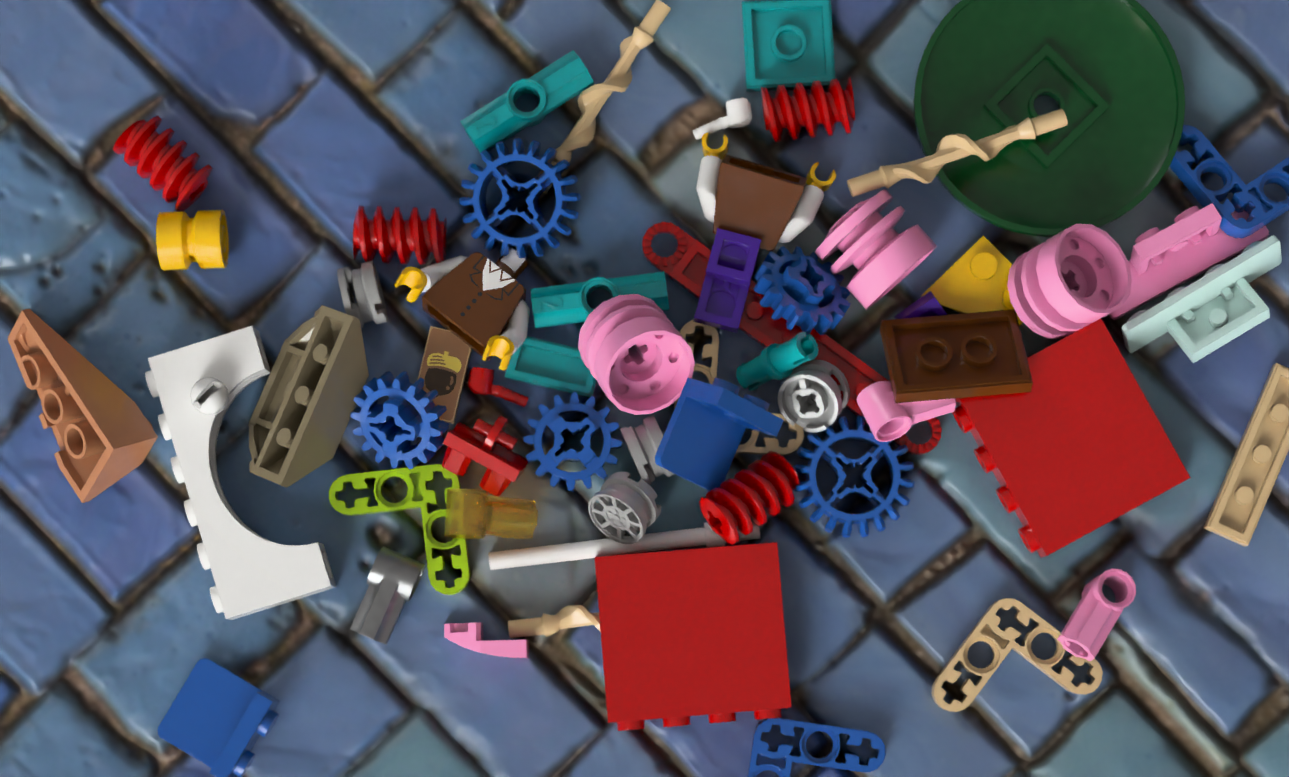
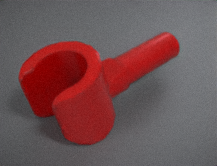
[468,367,529,408]

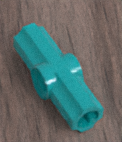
[460,50,594,153]
[530,271,669,328]

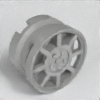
[337,261,388,328]
[778,360,850,433]
[620,415,674,485]
[588,472,661,544]

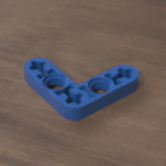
[1169,125,1289,238]
[747,718,886,777]

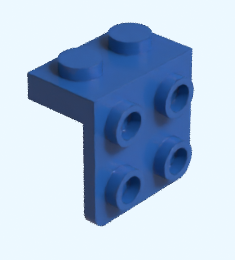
[655,378,784,491]
[157,658,280,777]

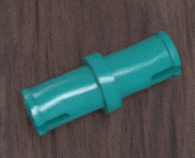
[736,332,818,391]

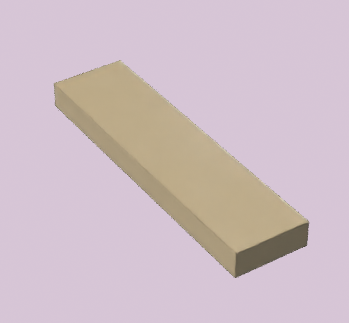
[1203,363,1289,547]

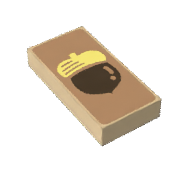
[417,326,472,424]

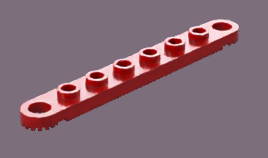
[642,222,942,455]

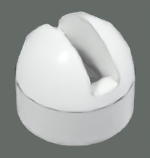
[190,377,229,415]

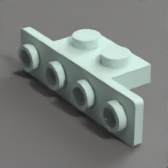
[1122,235,1282,363]

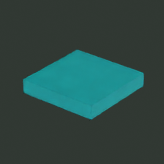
[742,0,836,92]

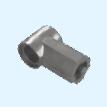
[350,546,425,645]

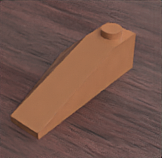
[7,308,158,503]

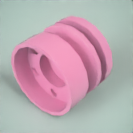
[815,189,937,310]
[1007,224,1132,339]
[578,294,695,415]

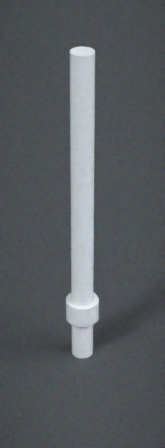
[488,522,760,570]

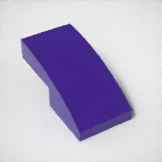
[694,228,761,333]

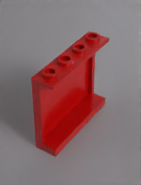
[952,318,1191,558]
[595,542,792,731]

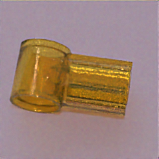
[444,489,538,539]

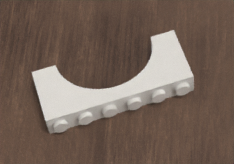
[145,326,336,620]

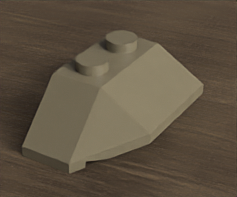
[249,305,369,488]

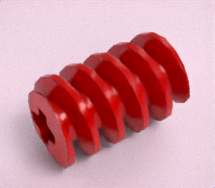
[761,77,855,142]
[113,116,213,211]
[353,205,447,265]
[699,451,800,545]

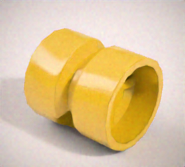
[156,209,229,271]

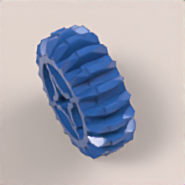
[459,138,582,259]
[793,416,915,538]

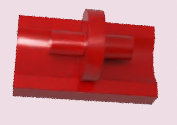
[442,415,529,497]

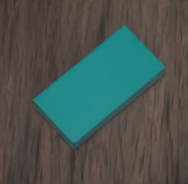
[505,336,597,398]

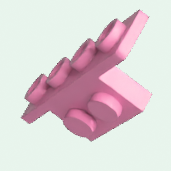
[1109,203,1269,320]

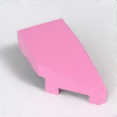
[444,622,529,658]

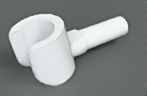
[692,98,752,140]

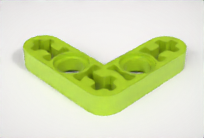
[329,464,471,595]

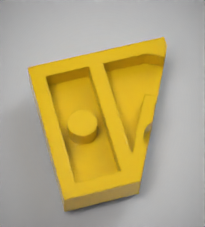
[920,235,1023,326]

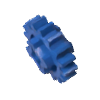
[754,246,851,335]
[350,371,449,470]
[523,392,622,492]

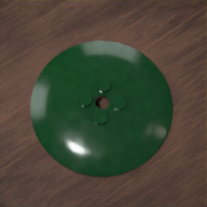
[913,0,1185,237]

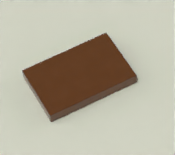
[880,309,1033,403]

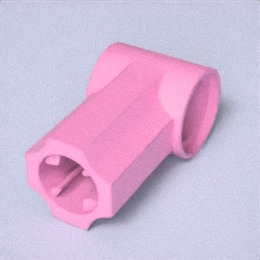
[857,381,956,442]
[1057,569,1136,661]

